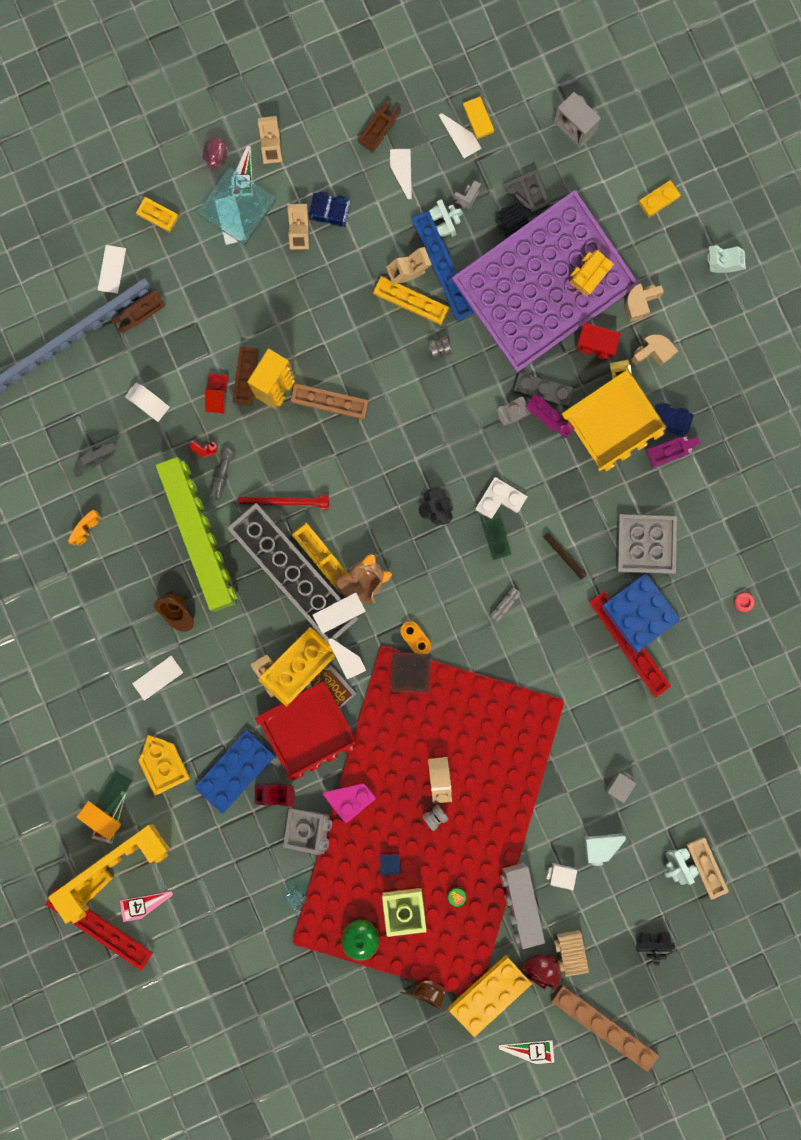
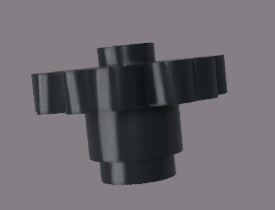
[419,487,453,526]

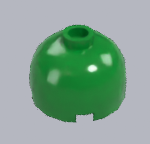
[341,919,380,961]

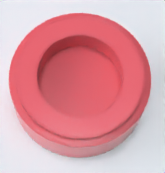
[734,593,754,612]

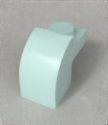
[707,245,746,273]

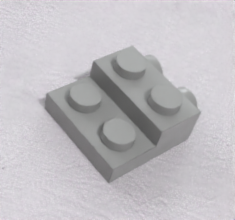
[283,808,332,855]

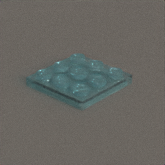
[198,167,277,246]

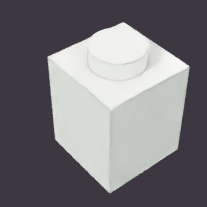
[546,863,577,890]

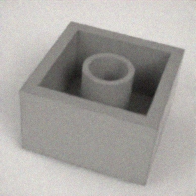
[554,92,601,148]

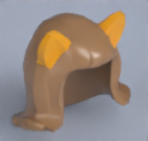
[336,554,392,604]

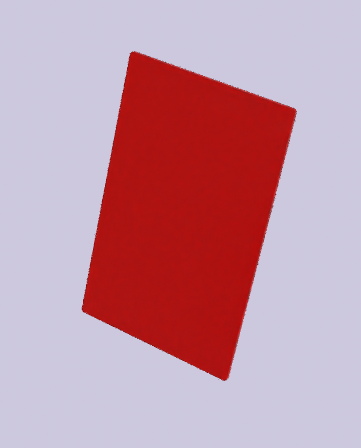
[293,646,564,995]

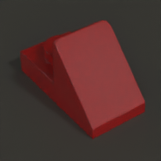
[205,373,229,414]

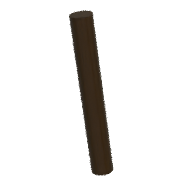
[543,532,587,579]

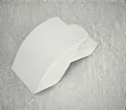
[125,382,170,422]

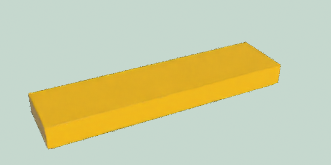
[373,276,449,325]

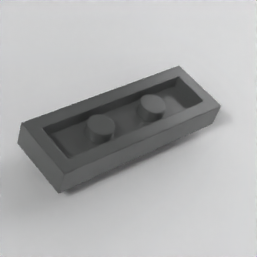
[514,372,574,407]

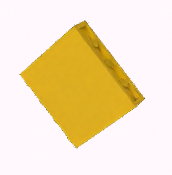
[562,370,667,471]

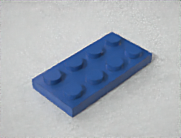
[194,730,275,814]

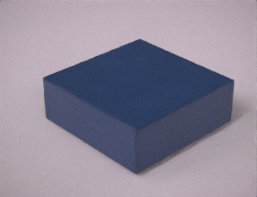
[380,854,400,875]

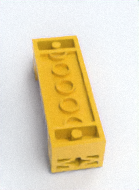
[48,824,171,924]

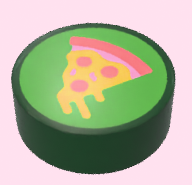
[447,887,467,908]

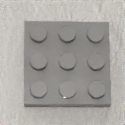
[617,514,677,574]

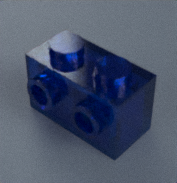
[653,402,694,436]

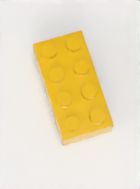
[248,348,296,409]

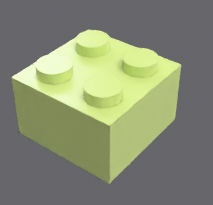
[382,888,426,937]

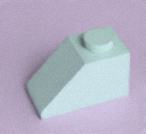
[584,834,626,866]

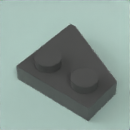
[503,170,550,213]
[73,443,117,477]

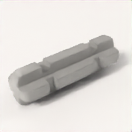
[491,588,521,622]

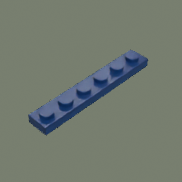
[411,211,474,322]

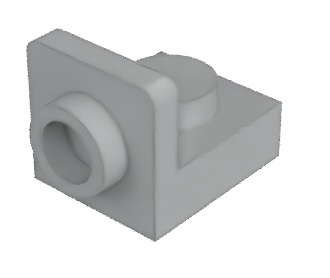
[453,180,481,210]
[496,397,531,426]

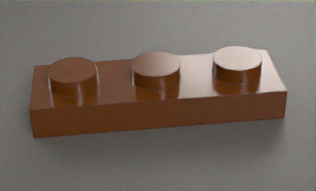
[233,346,259,406]

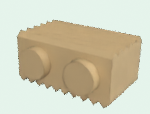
[554,930,589,977]

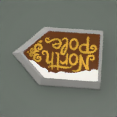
[303,665,357,708]

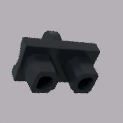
[636,933,675,965]

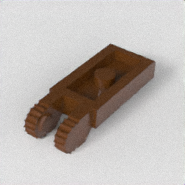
[358,101,401,153]
[111,289,166,333]

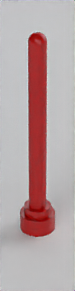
[238,494,329,510]

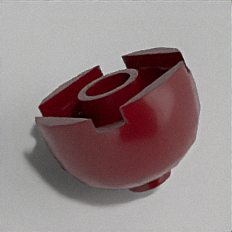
[521,954,561,993]

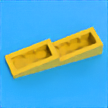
[291,522,348,595]

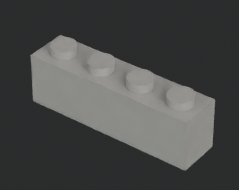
[500,863,545,949]

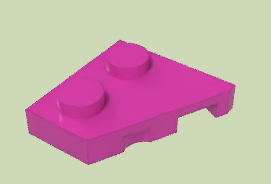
[323,783,376,823]

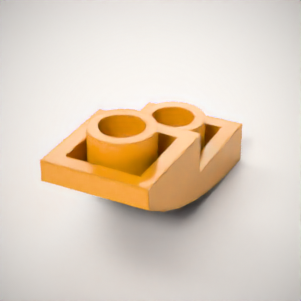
[68,510,102,546]
[76,801,121,841]

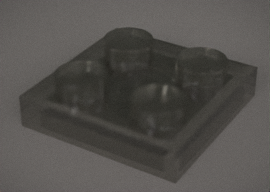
[391,652,431,693]

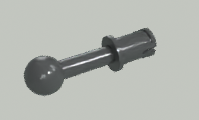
[209,447,236,500]

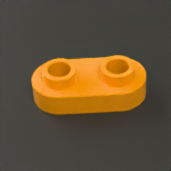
[400,621,431,656]

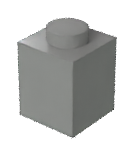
[605,771,636,803]

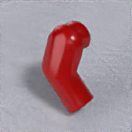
[189,441,217,458]

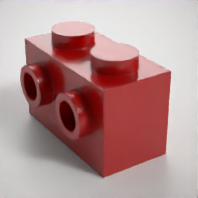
[575,323,621,360]

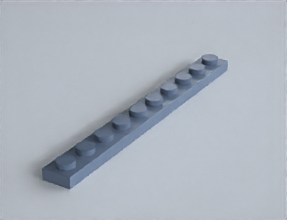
[0,278,152,393]

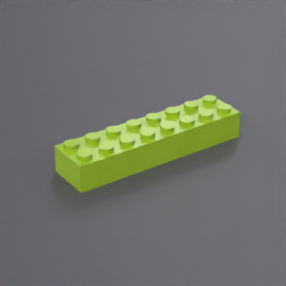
[156,457,238,612]

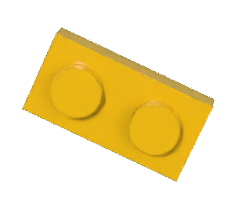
[638,180,681,218]
[136,197,179,233]

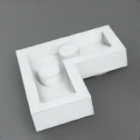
[475,477,528,520]

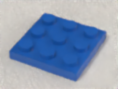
[601,573,680,653]

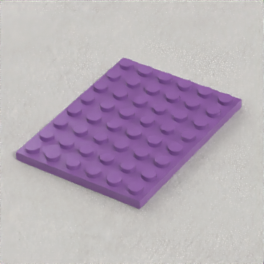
[451,190,639,373]

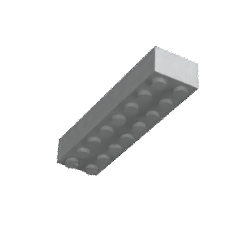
[227,503,359,645]

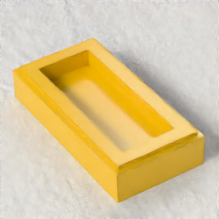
[463,97,494,139]
[78,868,114,904]

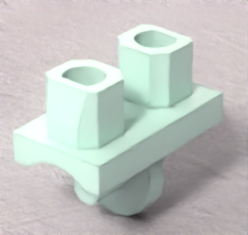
[429,199,463,237]
[664,848,699,885]

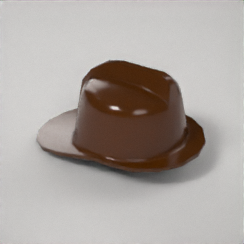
[154,591,194,632]
[400,980,445,1011]

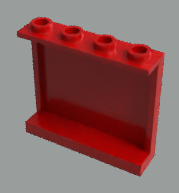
[254,680,358,781]

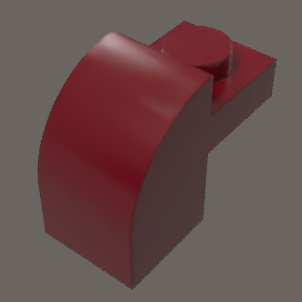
[255,784,295,807]

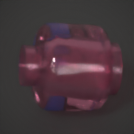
[202,138,228,169]

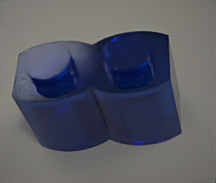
[309,192,351,227]

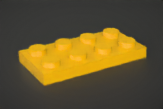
[258,627,335,707]
[448,955,532,1037]

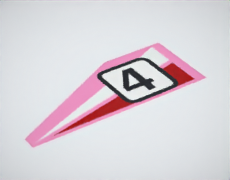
[120,891,173,922]

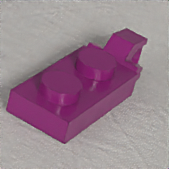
[526,393,575,438]
[646,436,701,468]

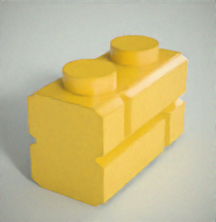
[569,250,614,297]

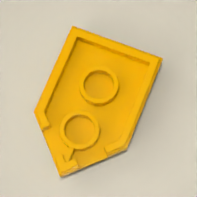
[139,735,190,796]

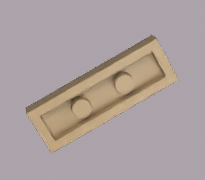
[686,837,729,900]

